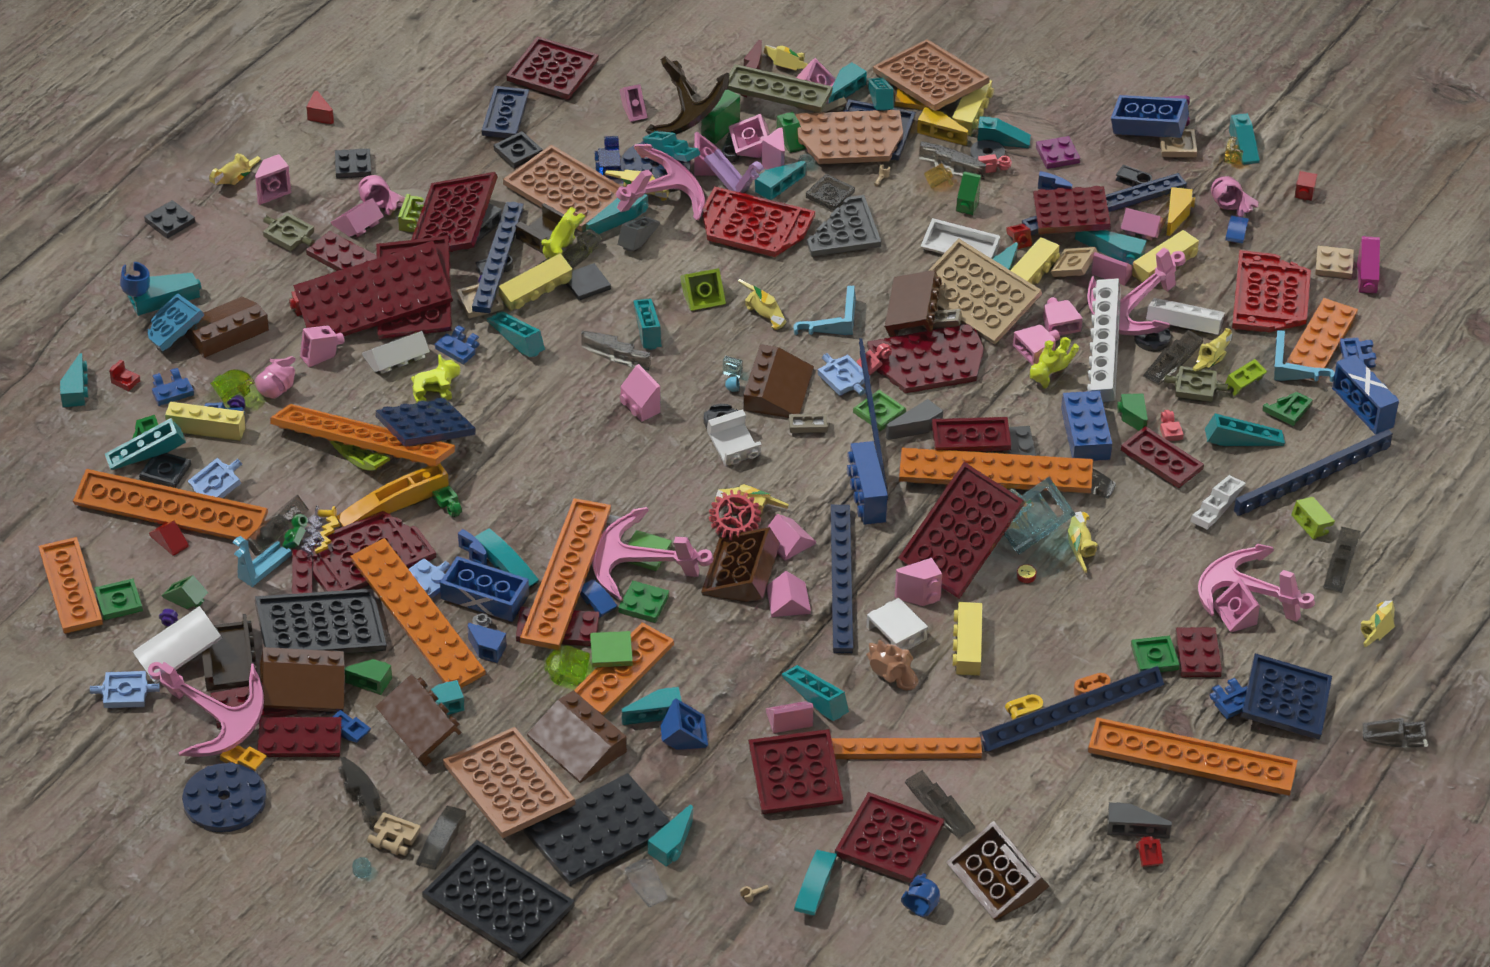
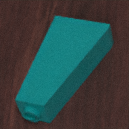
[126,273,202,316]

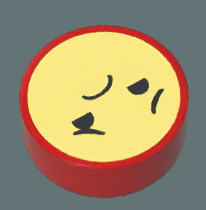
[1017,564,1037,583]

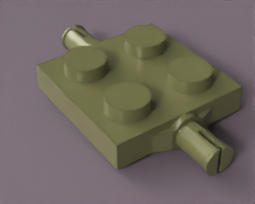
[263,213,315,251]
[1164,366,1228,402]

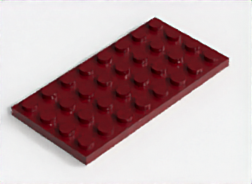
[293,241,453,336]

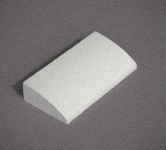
[921,218,1001,259]
[1146,298,1225,335]
[132,606,222,684]

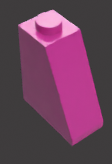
[1357,236,1380,293]

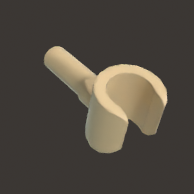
[874,164,890,187]
[740,885,769,903]

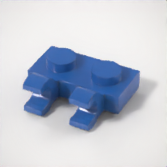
[435,325,480,365]
[1340,338,1376,368]
[152,368,194,406]
[1209,678,1247,719]

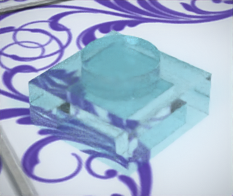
[722,355,743,378]

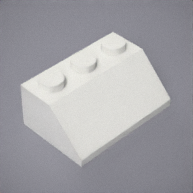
[362,331,430,374]

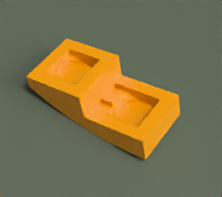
[220,745,266,771]

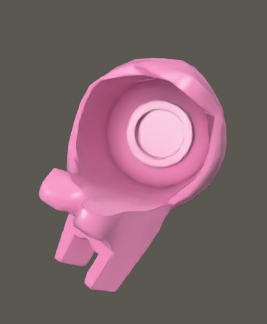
[358,175,405,215]
[1211,176,1258,217]
[254,356,296,399]

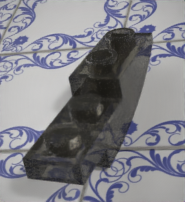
[338,757,381,830]

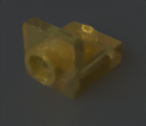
[1224,136,1243,165]
[924,163,954,189]

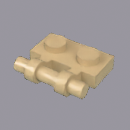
[367,812,421,856]

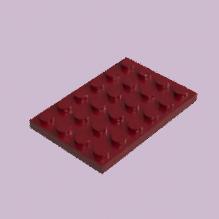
[411,172,498,252]
[376,236,452,339]
[898,462,1026,599]

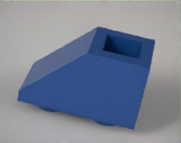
[468,623,507,663]

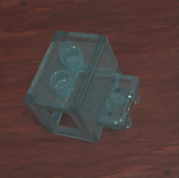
[1004,477,1076,555]

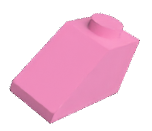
[619,84,647,122]

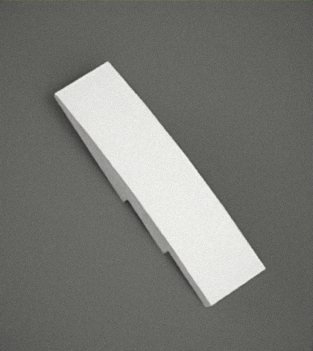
[1190,475,1246,529]

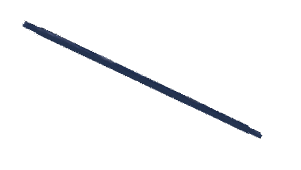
[859,338,888,500]

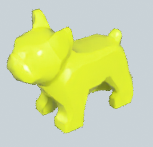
[541,207,586,259]
[1029,337,1079,389]
[411,354,461,403]

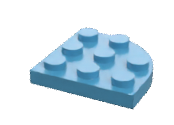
[148,293,204,351]

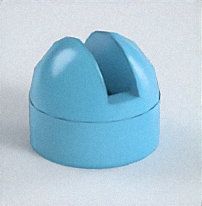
[725,376,740,392]

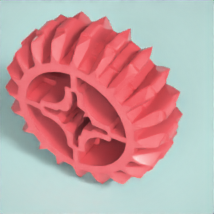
[709,490,761,540]

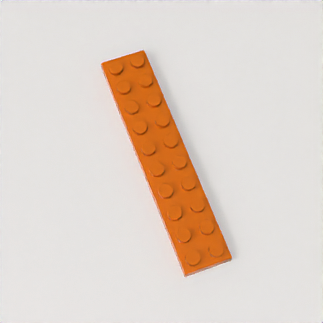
[270,404,455,466]
[899,448,1093,493]
[73,469,268,545]
[520,498,611,650]
[351,538,486,688]
[1088,717,1298,796]

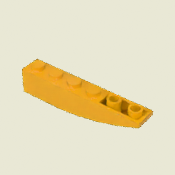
[336,463,449,527]

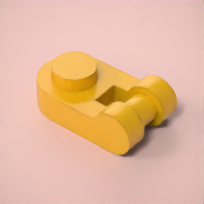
[1005,694,1043,720]

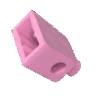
[1043,297,1082,336]
[1013,325,1060,365]
[300,326,344,367]

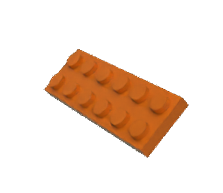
[1285,298,1358,382]
[38,537,103,634]
[574,622,674,716]

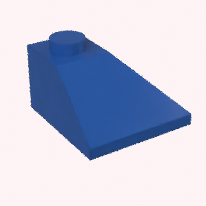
[661,698,708,750]

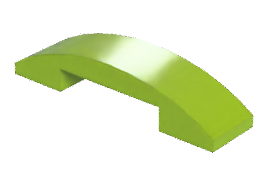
[330,441,390,470]

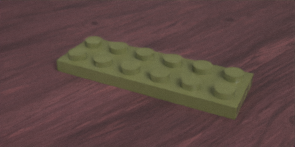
[728,64,833,113]

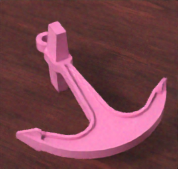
[616,144,705,221]
[1087,247,1186,335]
[592,507,713,601]
[1198,544,1315,622]
[148,662,264,757]

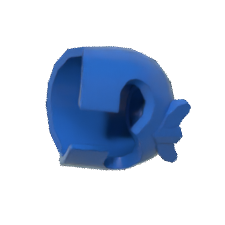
[120,262,150,297]
[901,873,940,917]

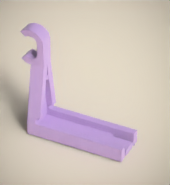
[704,149,764,193]

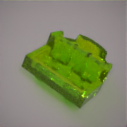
[210,369,255,403]
[544,646,590,687]

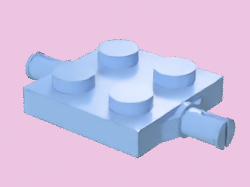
[818,353,870,396]
[188,458,242,498]
[409,559,450,599]
[90,671,160,708]

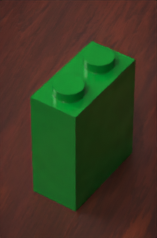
[701,90,740,144]

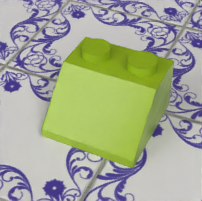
[680,268,726,311]

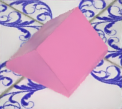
[762,128,785,169]
[694,132,722,176]
[1092,252,1133,286]
[768,514,816,561]
[766,571,811,617]
[1214,578,1260,632]
[766,701,813,733]

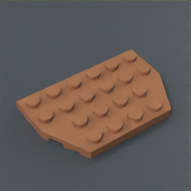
[796,110,903,164]

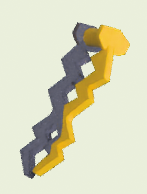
[300,506,339,555]

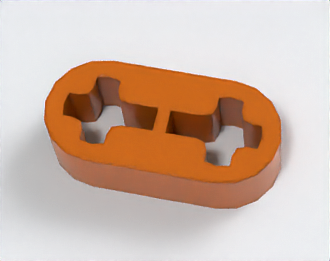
[1074,673,1111,696]

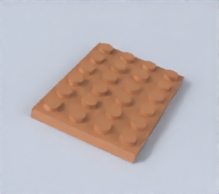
[873,39,990,111]
[503,145,621,232]
[443,727,576,838]

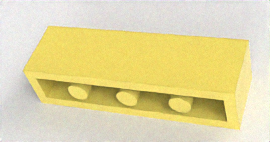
[952,80,994,136]
[1132,230,1199,283]
[1010,237,1060,285]
[499,253,572,312]
[165,402,246,441]
[952,602,982,676]

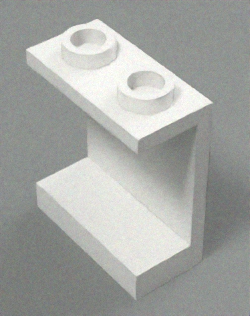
[707,409,761,466]
[866,598,928,650]

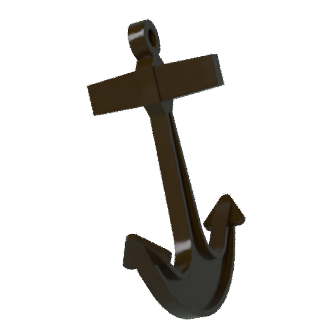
[645,56,730,135]

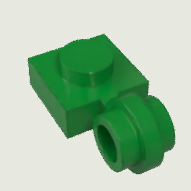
[432,485,462,517]
[282,514,308,549]

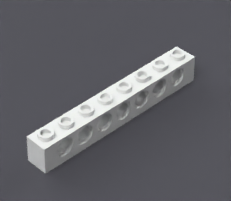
[1087,278,1121,402]

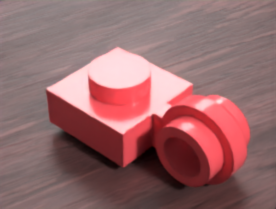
[977,154,1012,174]
[856,343,892,375]
[1160,410,1184,441]

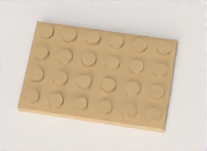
[928,238,1042,344]

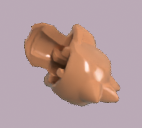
[866,640,919,690]

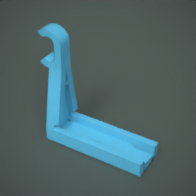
[793,286,856,335]
[1274,330,1335,382]
[233,536,292,587]

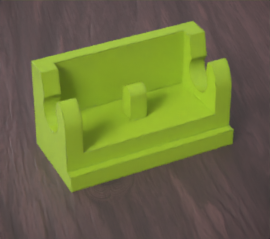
[398,194,424,232]
[1225,359,1267,396]
[1291,497,1335,539]

